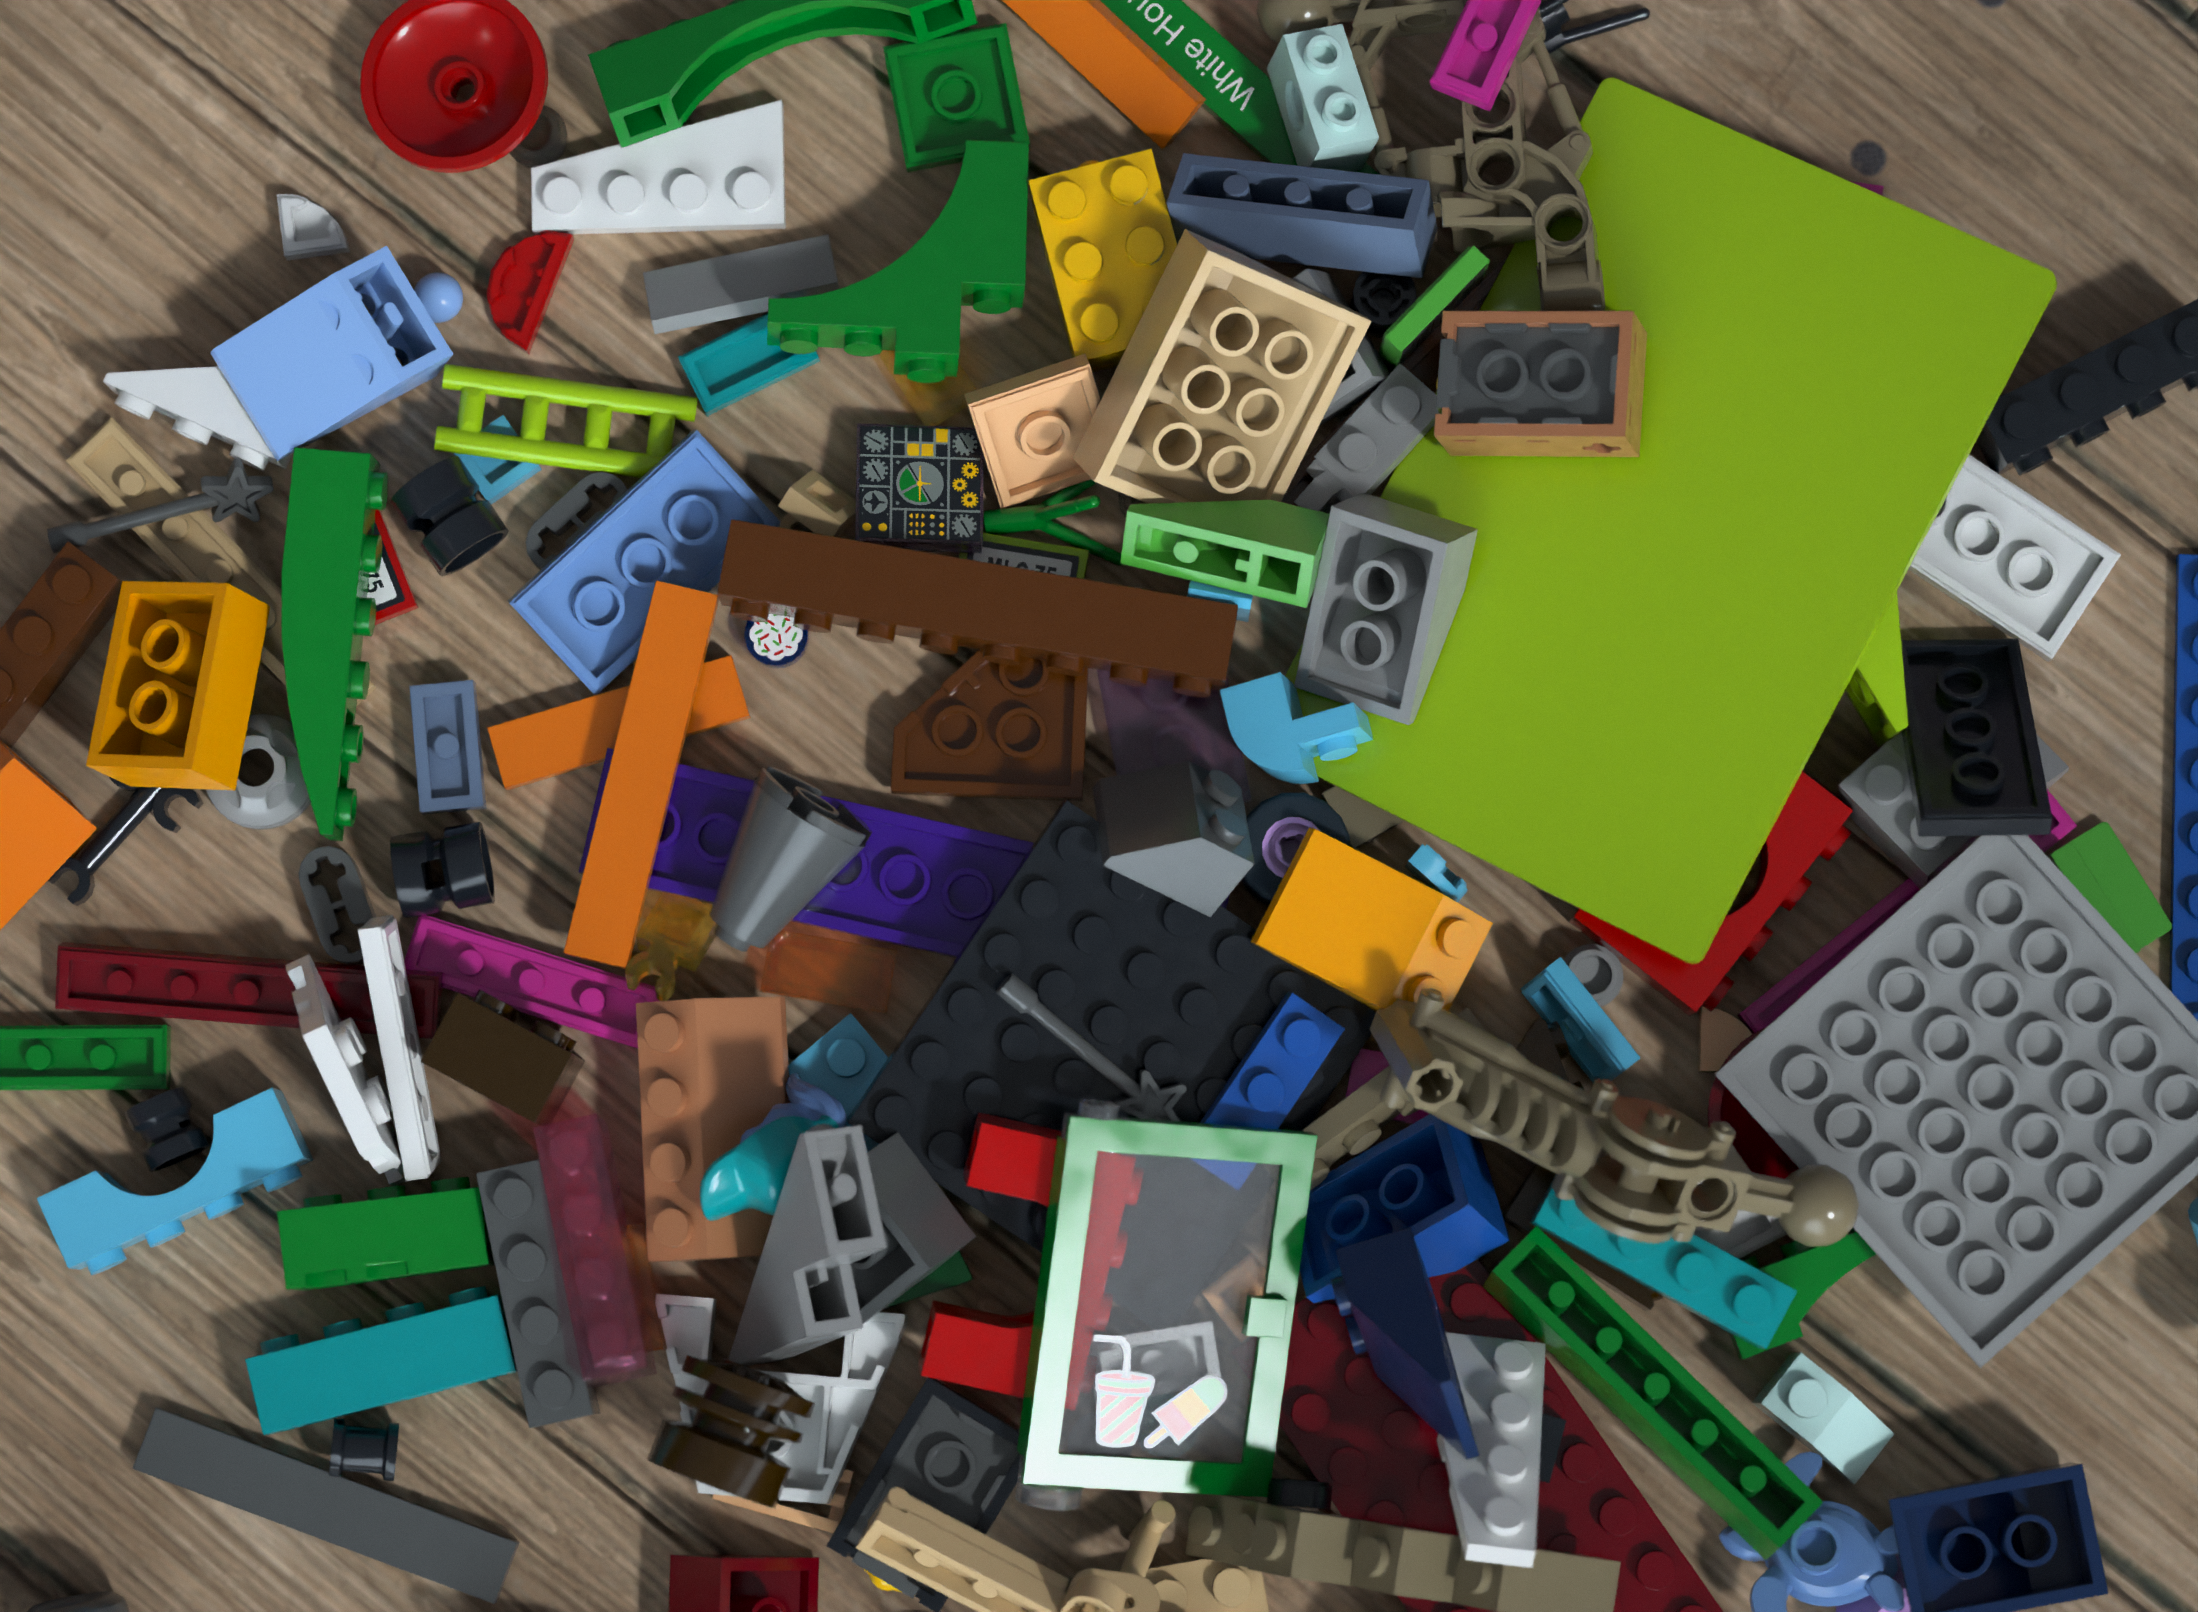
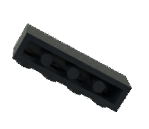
[1976,299,2198,476]

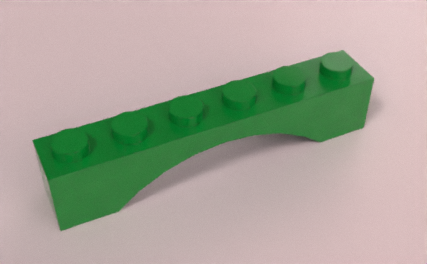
[588,0,978,148]

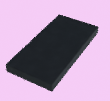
[1901,639,2052,837]

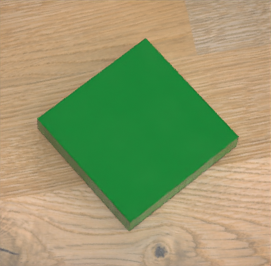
[883,23,1030,173]

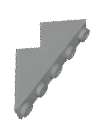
[728,1124,887,1366]

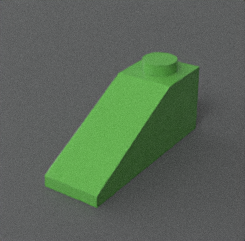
[1120,499,1330,608]

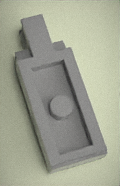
[1294,363,1441,513]

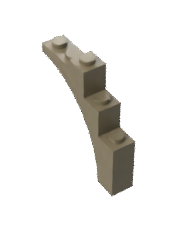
[1185,1494,1621,1612]

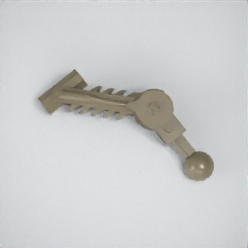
[1370,989,1859,1247]

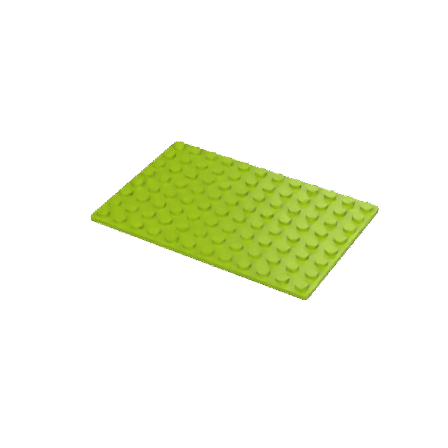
[1285,77,2057,964]

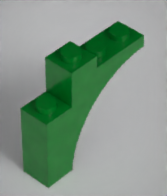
[767,140,1029,383]

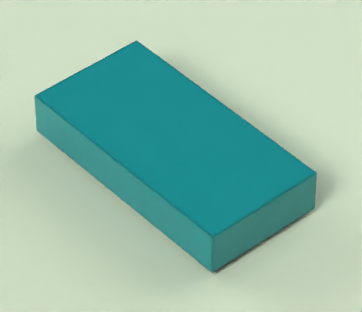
[678,313,820,416]

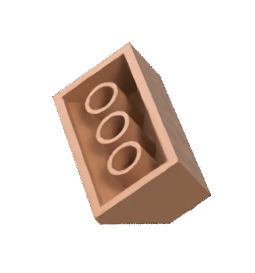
[636,996,790,1262]

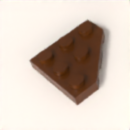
[891,650,1089,802]

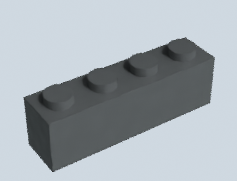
[476,1159,600,1428]

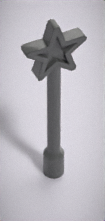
[47,458,274,553]
[996,973,1187,1122]

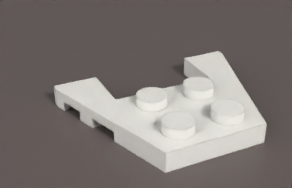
[655,1294,908,1504]

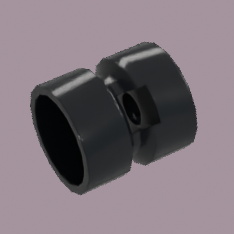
[390,456,509,576]
[390,822,495,918]

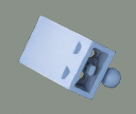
[210,246,463,461]

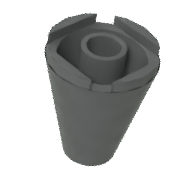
[709,766,872,952]

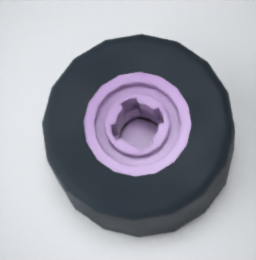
[1242,793,1350,905]

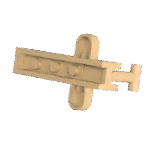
[856,1487,1176,1612]

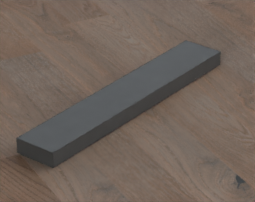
[132,1408,519,1604]

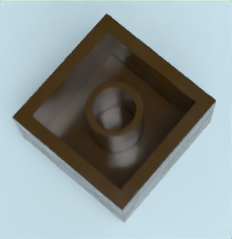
[420,989,585,1129]

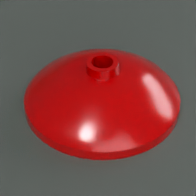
[360,0,548,173]

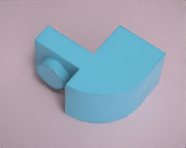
[1220,672,1374,784]

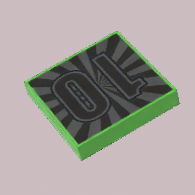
[1378,245,1490,372]

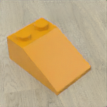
[1251,827,1493,1012]

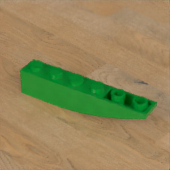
[281,447,388,841]

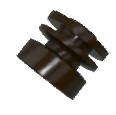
[647,1355,815,1508]

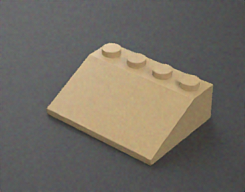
[1073,229,1372,504]

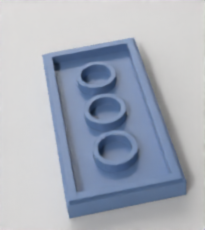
[508,429,780,695]

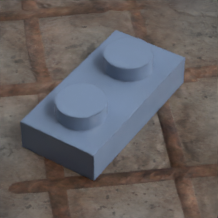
[409,680,486,815]

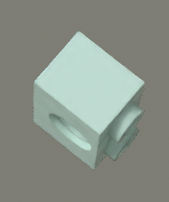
[1267,24,1379,172]

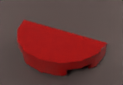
[486,230,575,355]

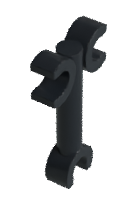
[48,777,204,906]

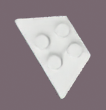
[285,954,405,1187]

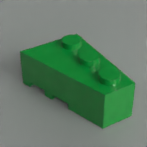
[277,1177,495,1291]

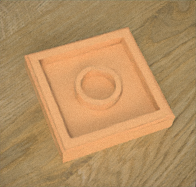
[964,354,1101,509]

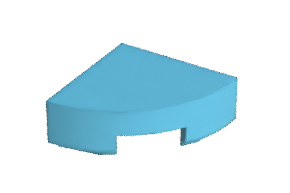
[1405,844,1468,902]

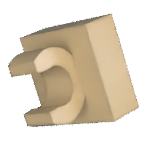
[778,469,859,537]

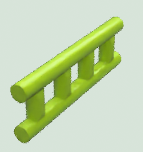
[434,364,698,478]

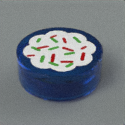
[744,614,809,668]

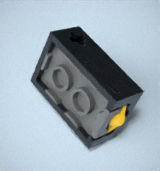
[826,1377,1024,1612]

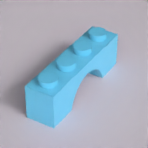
[37,1088,313,1275]

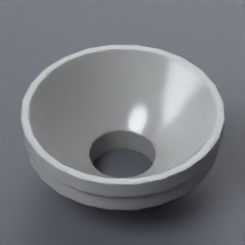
[206,714,311,830]

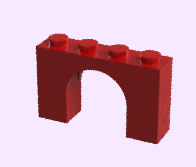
[1569,771,1853,1016]
[918,1112,1142,1409]

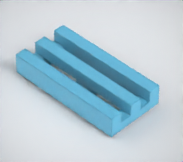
[1520,957,1640,1084]

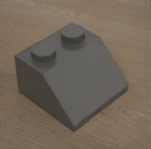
[1093,761,1255,917]
[850,1133,976,1324]

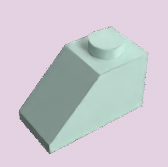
[1752,1352,1894,1484]

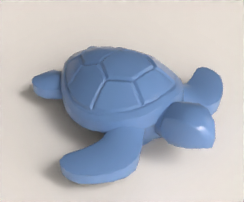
[1719,1452,1905,1612]

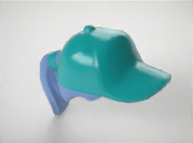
[700,1073,847,1221]

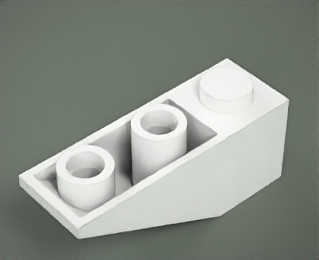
[103,366,293,471]

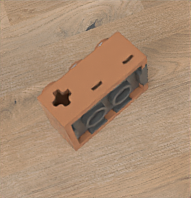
[1434,311,1647,457]

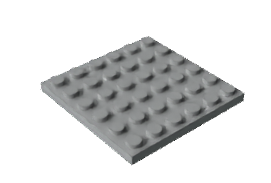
[1714,835,2198,1368]

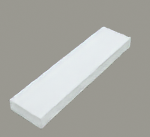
[358,915,442,1181]

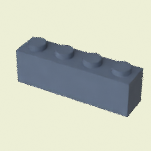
[1166,153,1438,278]

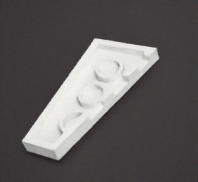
[531,100,786,235]
[1437,1332,1546,1567]

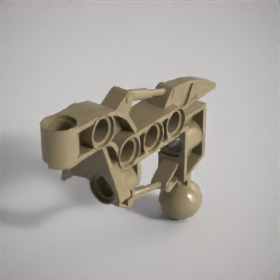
[1257,0,1605,311]

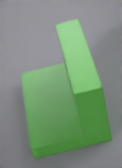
[2047,822,2172,953]

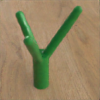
[984,479,1123,566]

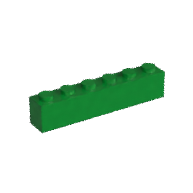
[1483,1226,1823,1560]

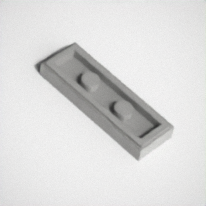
[643,235,839,334]

